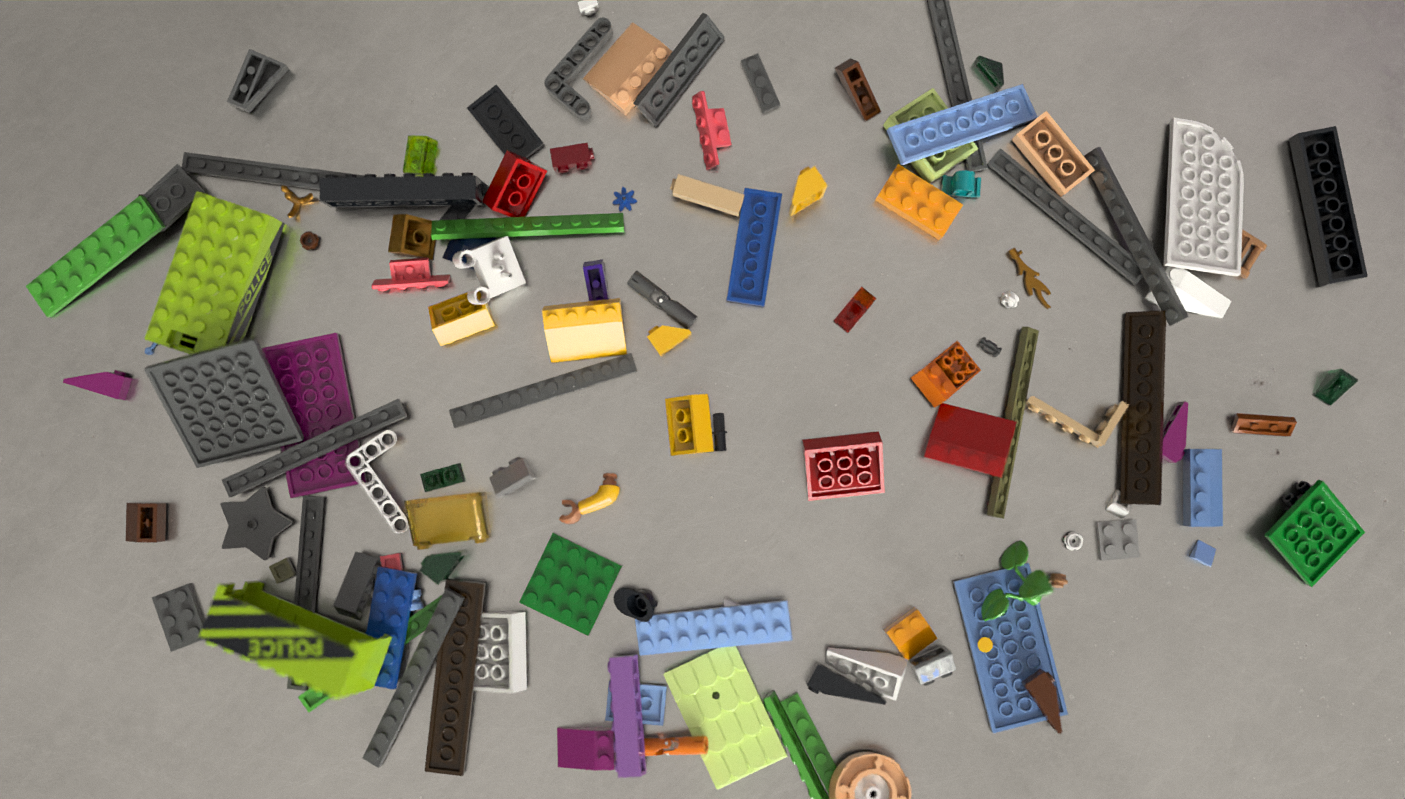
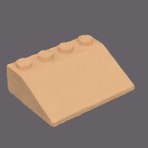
[583,22,673,116]

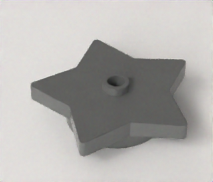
[220,487,293,560]

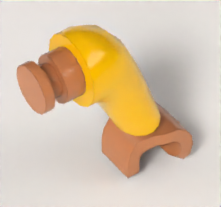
[559,473,620,524]

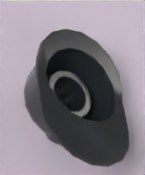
[614,588,658,622]

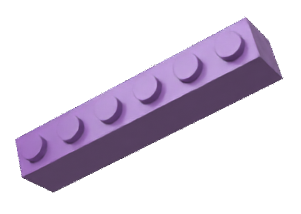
[607,655,647,778]

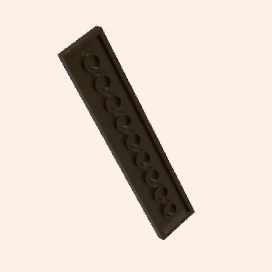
[1120,310,1166,505]
[424,578,486,776]

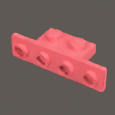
[692,91,732,170]
[371,258,450,291]

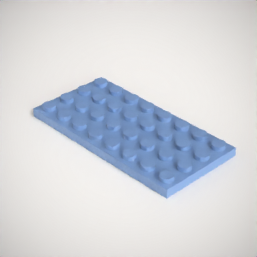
[953,563,1068,733]

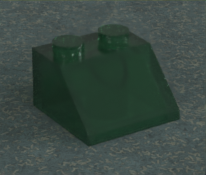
[419,549,469,585]

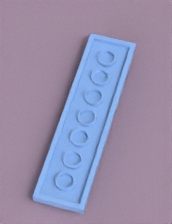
[887,84,1038,165]
[635,600,793,656]

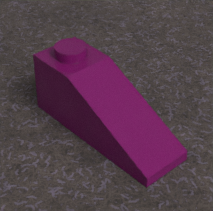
[63,370,133,400]
[1162,401,1188,463]

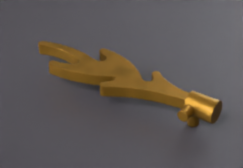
[1008,247,1051,309]

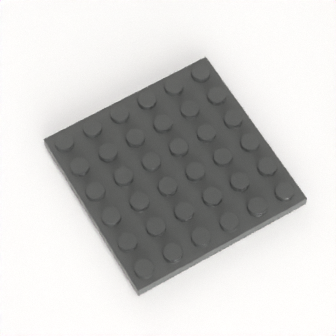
[144,337,304,468]

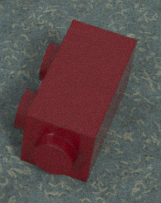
[550,143,595,173]

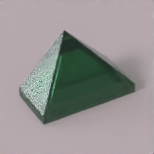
[973,55,1004,92]

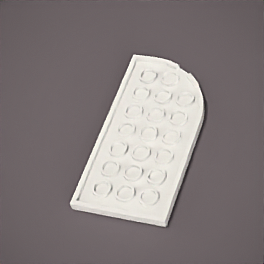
[1164,118,1244,276]

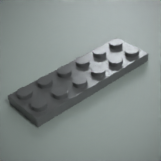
[633,13,725,127]

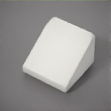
[1106,489,1132,519]

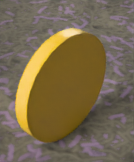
[977,637,993,652]

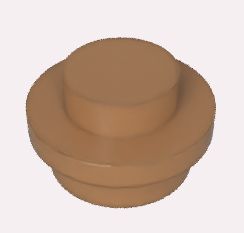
[1049,573,1068,588]

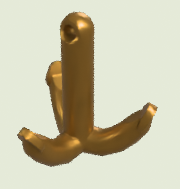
[281,185,313,218]

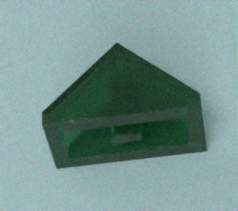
[1315,369,1358,405]

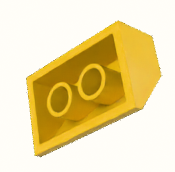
[789,166,828,216]
[428,291,495,346]
[665,394,714,456]

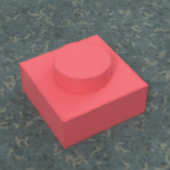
[380,553,403,570]

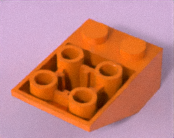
[911,341,981,408]

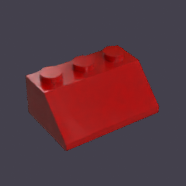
[482,150,547,217]

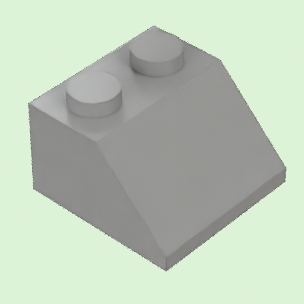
[489,457,536,498]

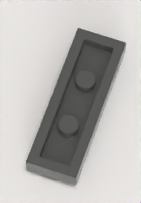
[741,53,781,114]

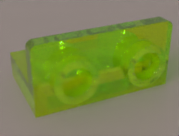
[402,135,438,175]

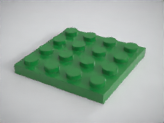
[1265,479,1365,587]
[519,532,622,636]

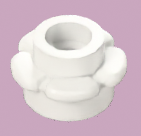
[1001,291,1019,308]
[1064,531,1083,551]

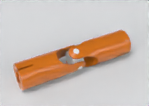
[644,736,709,756]

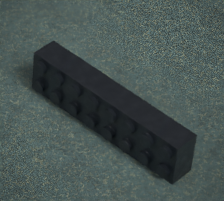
[1289,126,1368,287]
[319,172,482,207]

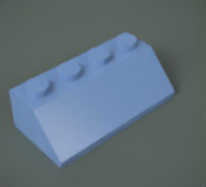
[1182,449,1223,527]

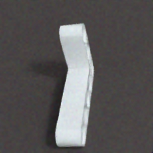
[345,430,409,533]

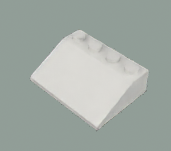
[474,611,527,693]

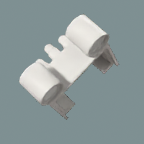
[453,236,526,305]

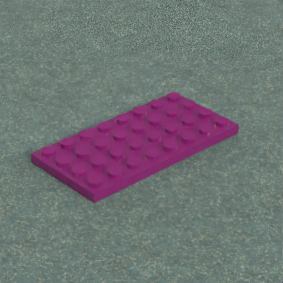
[261,333,367,498]

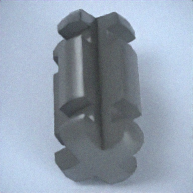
[978,337,1002,357]

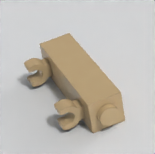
[670,174,744,216]

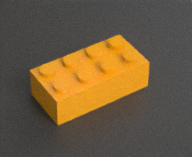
[875,164,963,240]

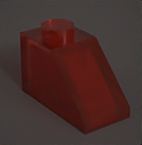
[834,287,877,332]

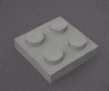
[1096,519,1140,561]

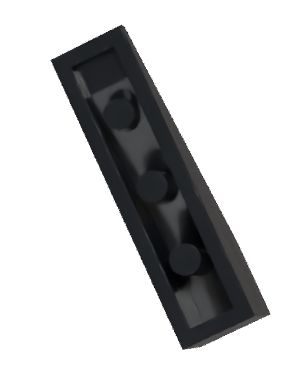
[806,661,887,705]

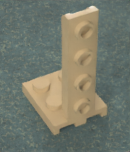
[1026,396,1129,448]

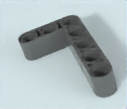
[544,17,613,121]

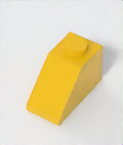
[647,325,692,356]

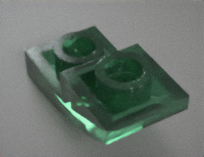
[420,463,465,492]

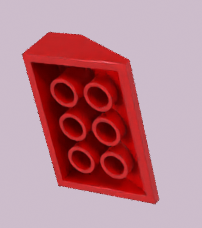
[924,403,1017,478]
[802,431,885,501]

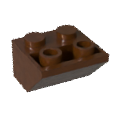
[125,503,166,542]

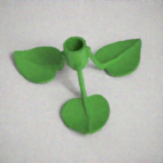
[981,540,1054,622]

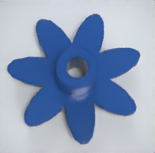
[612,187,637,211]

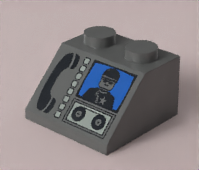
[909,646,956,686]

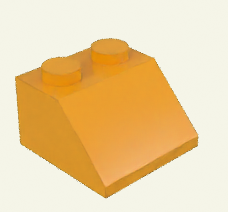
[883,607,938,660]

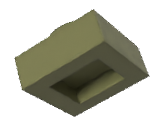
[269,558,296,584]

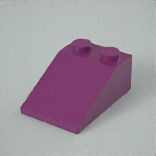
[557,726,616,770]

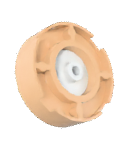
[829,752,911,799]

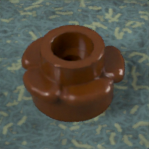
[300,231,319,250]

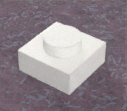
[577,0,599,16]

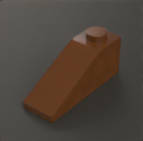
[835,58,881,121]
[1022,669,1062,734]

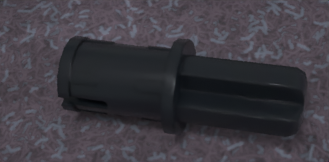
[712,413,727,451]

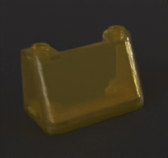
[404,492,491,550]

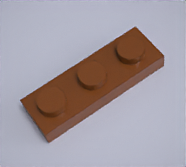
[1231,413,1297,436]

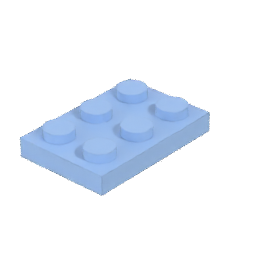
[605,680,667,726]

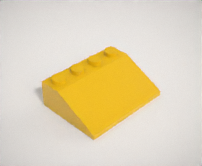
[542,298,627,363]

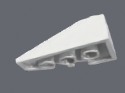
[1145,265,1232,318]
[825,648,908,701]

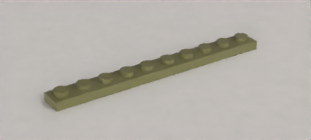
[987,326,1039,519]

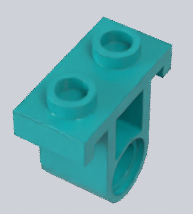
[941,170,981,198]

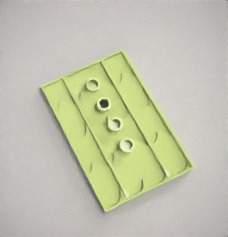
[663,646,788,790]

